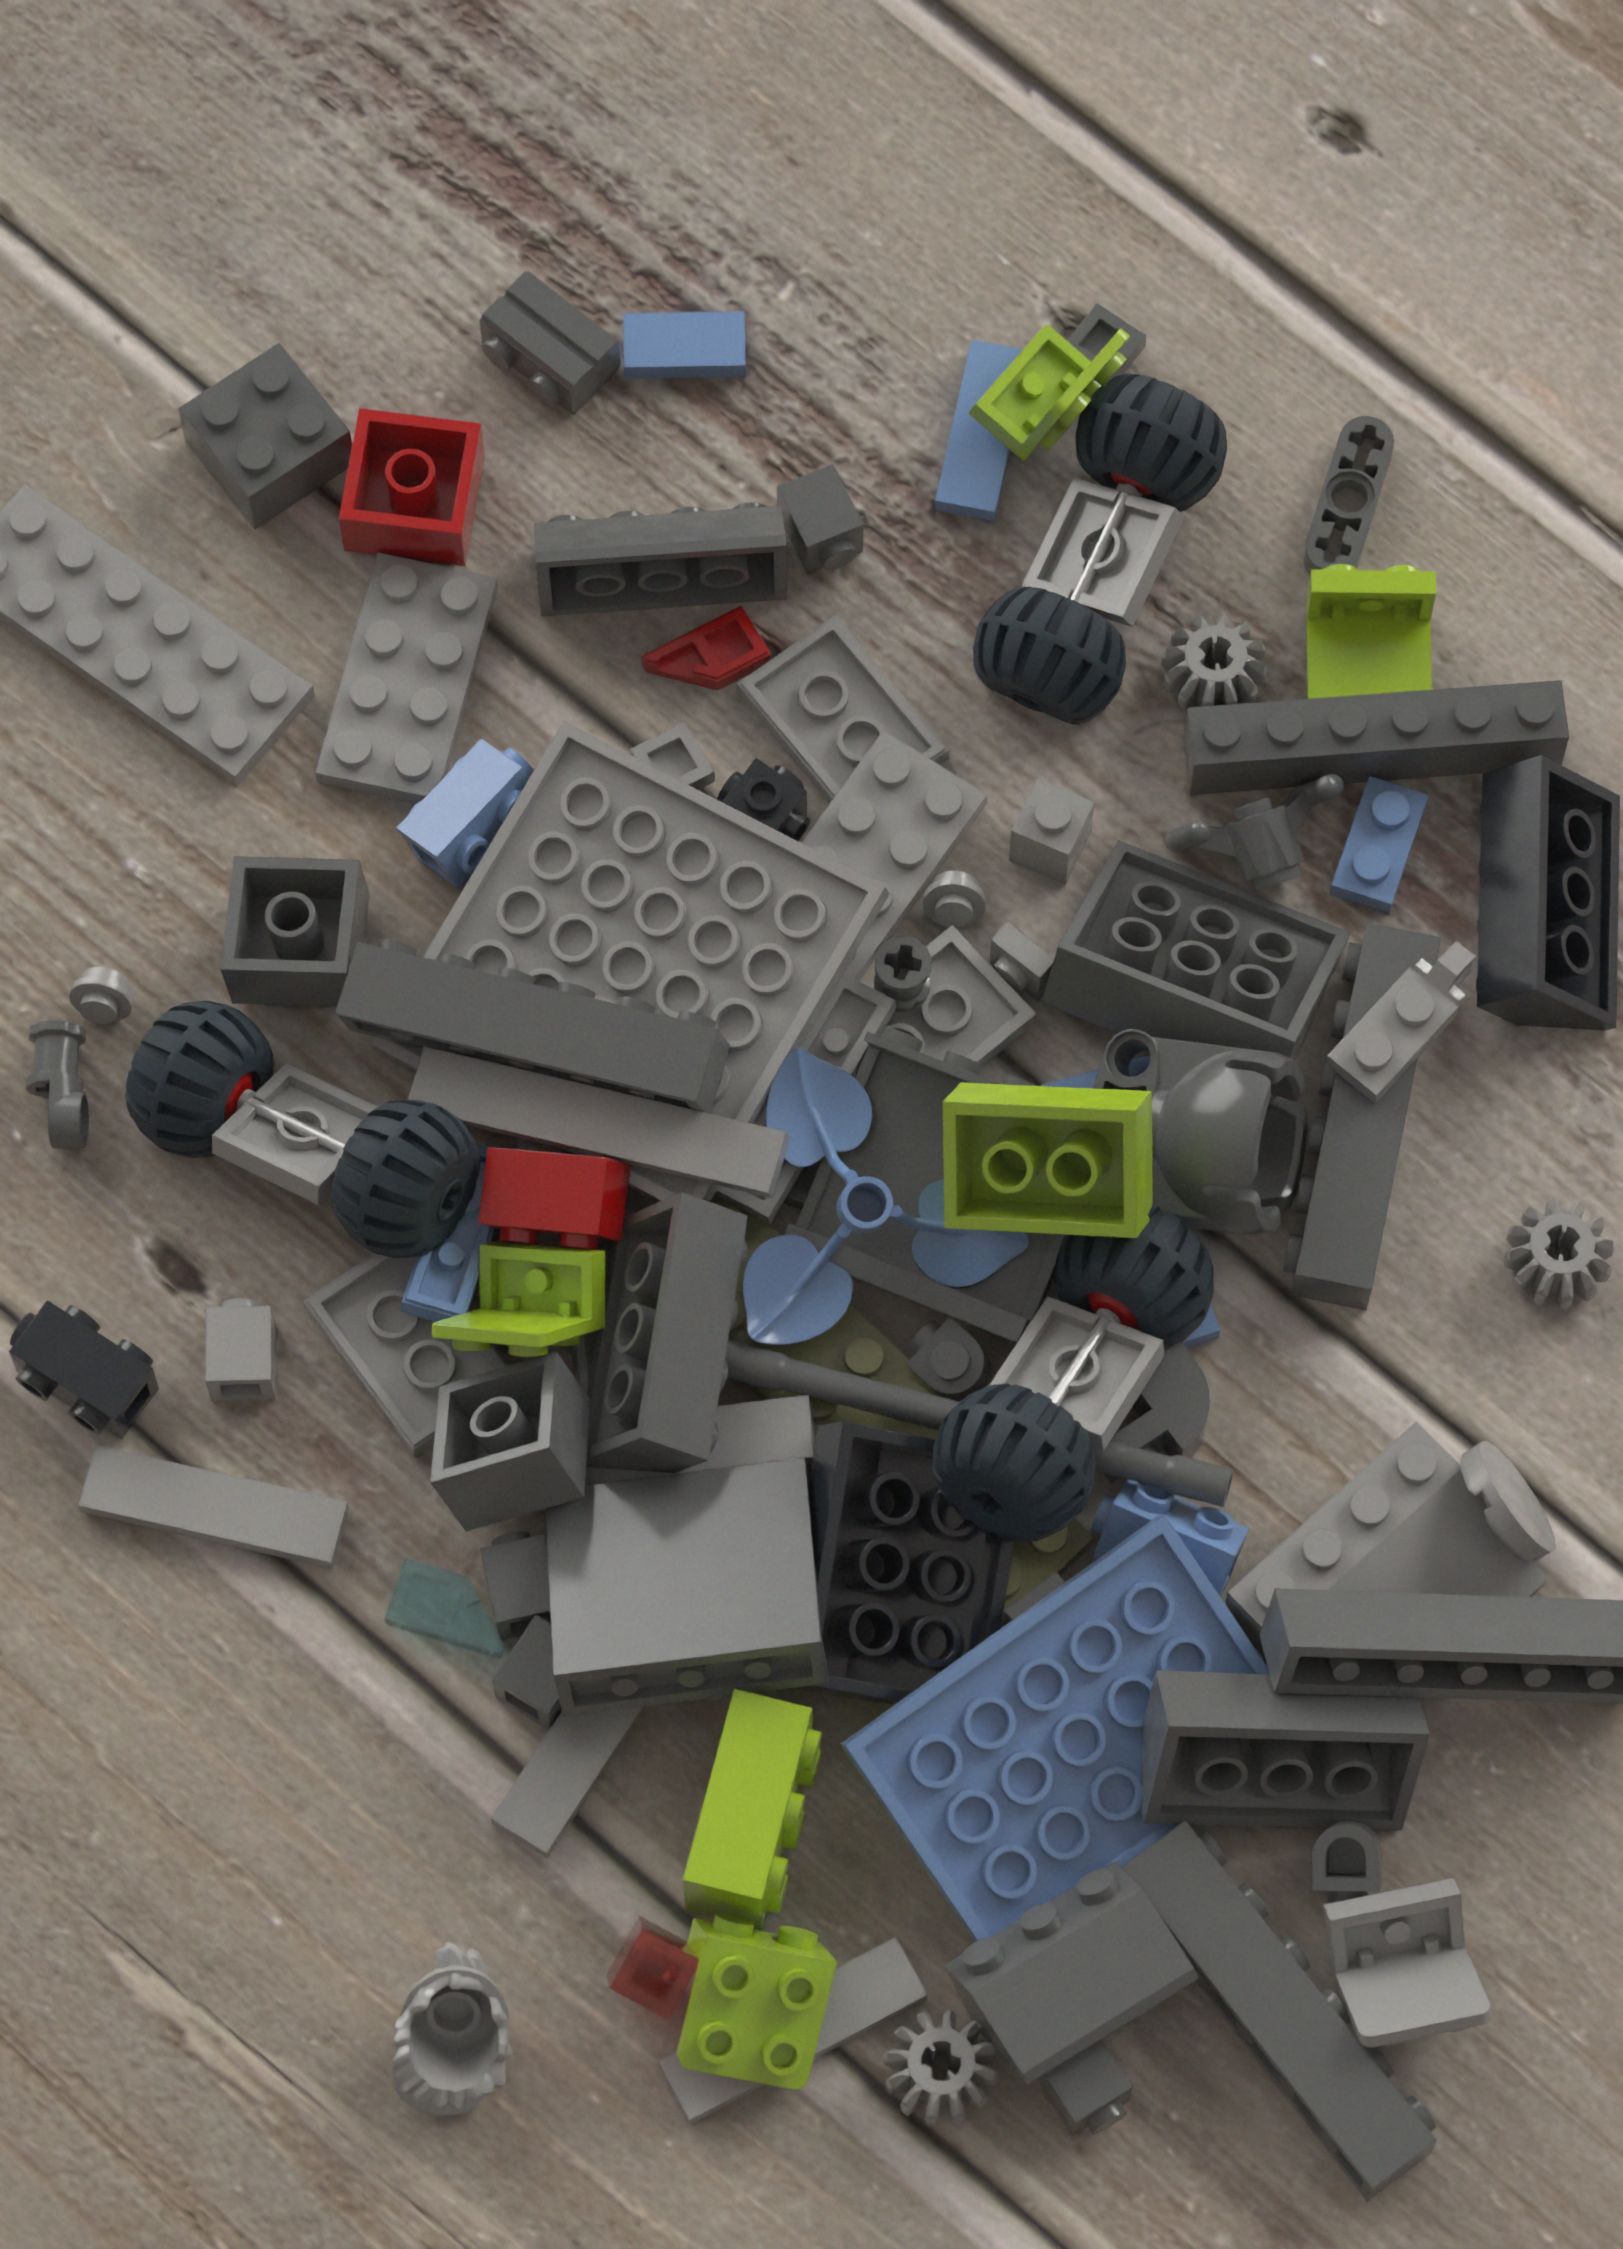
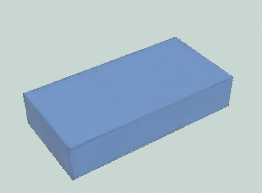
[623,311,746,379]

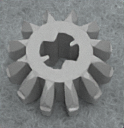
[1161,611,1267,711]
[1503,1197,1615,1311]
[884,2010,998,2126]

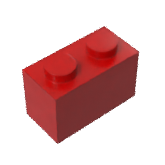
[478,1147,631,1250]

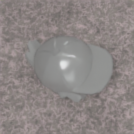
[392,1942,513,2116]

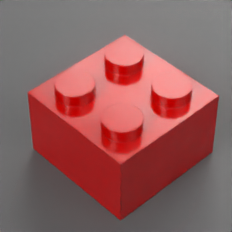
[339,408,485,566]

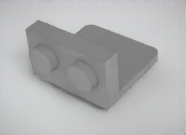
[1324,1878,1491,2047]

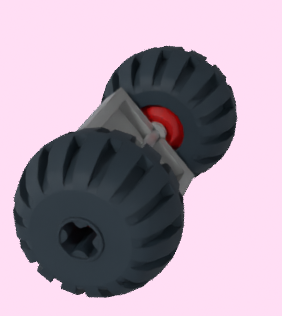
[973,374,1227,725]
[125,1001,480,1258]
[933,1205,1214,1542]

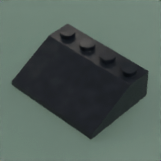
[795,1421,1014,1705]

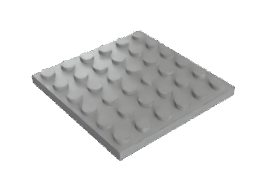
[371,721,890,1202]

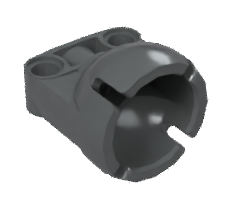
[1094,1029,1307,1235]

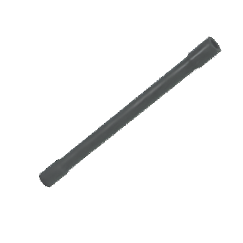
[725,1339,1233,1507]

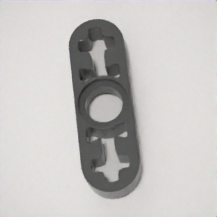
[1303,416,1394,575]

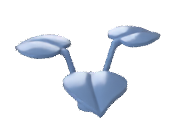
[742,1048,1029,1345]

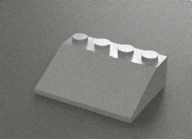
[1225,1421,1548,1699]

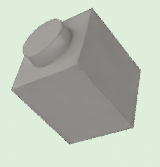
[1009,778,1095,884]
[205,1298,276,1401]

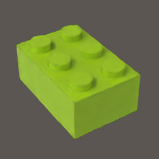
[943,1083,1153,1238]
[683,1689,822,1931]

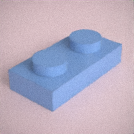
[1329,776,1429,914]

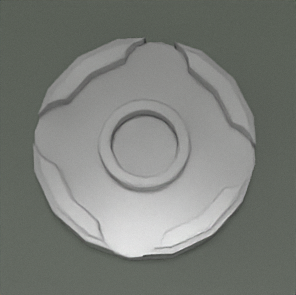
[1460,1440,1556,1563]

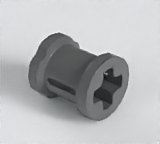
[874,936,931,1012]

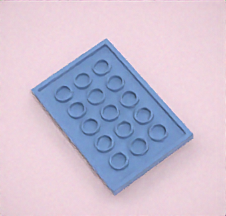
[840,1515,1269,1942]

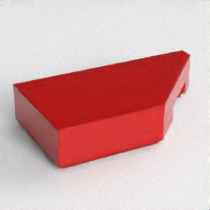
[641,605,771,691]

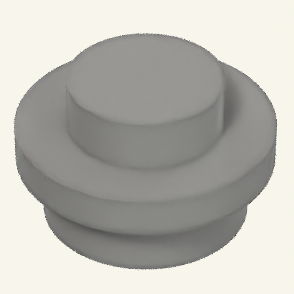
[923,871,986,928]
[69,967,134,1024]

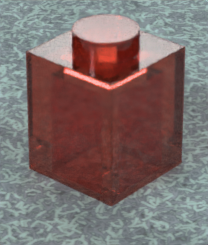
[607,1916,699,2020]

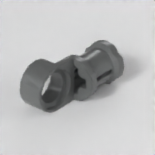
[26,1020,89,1149]

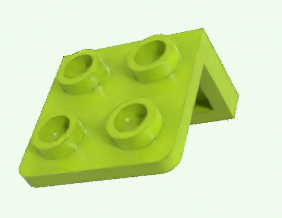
[968,323,1130,461]
[1306,564,1436,699]
[432,1241,605,1357]
[677,1913,837,2090]

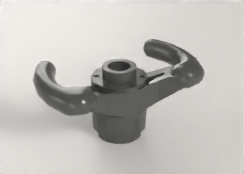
[1165,774,1344,892]

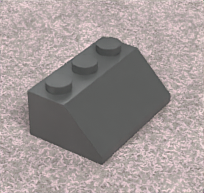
[945,1861,1199,2084]

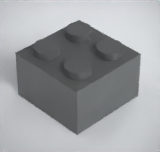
[178,343,352,530]
[220,856,370,1007]
[430,1351,591,1532]

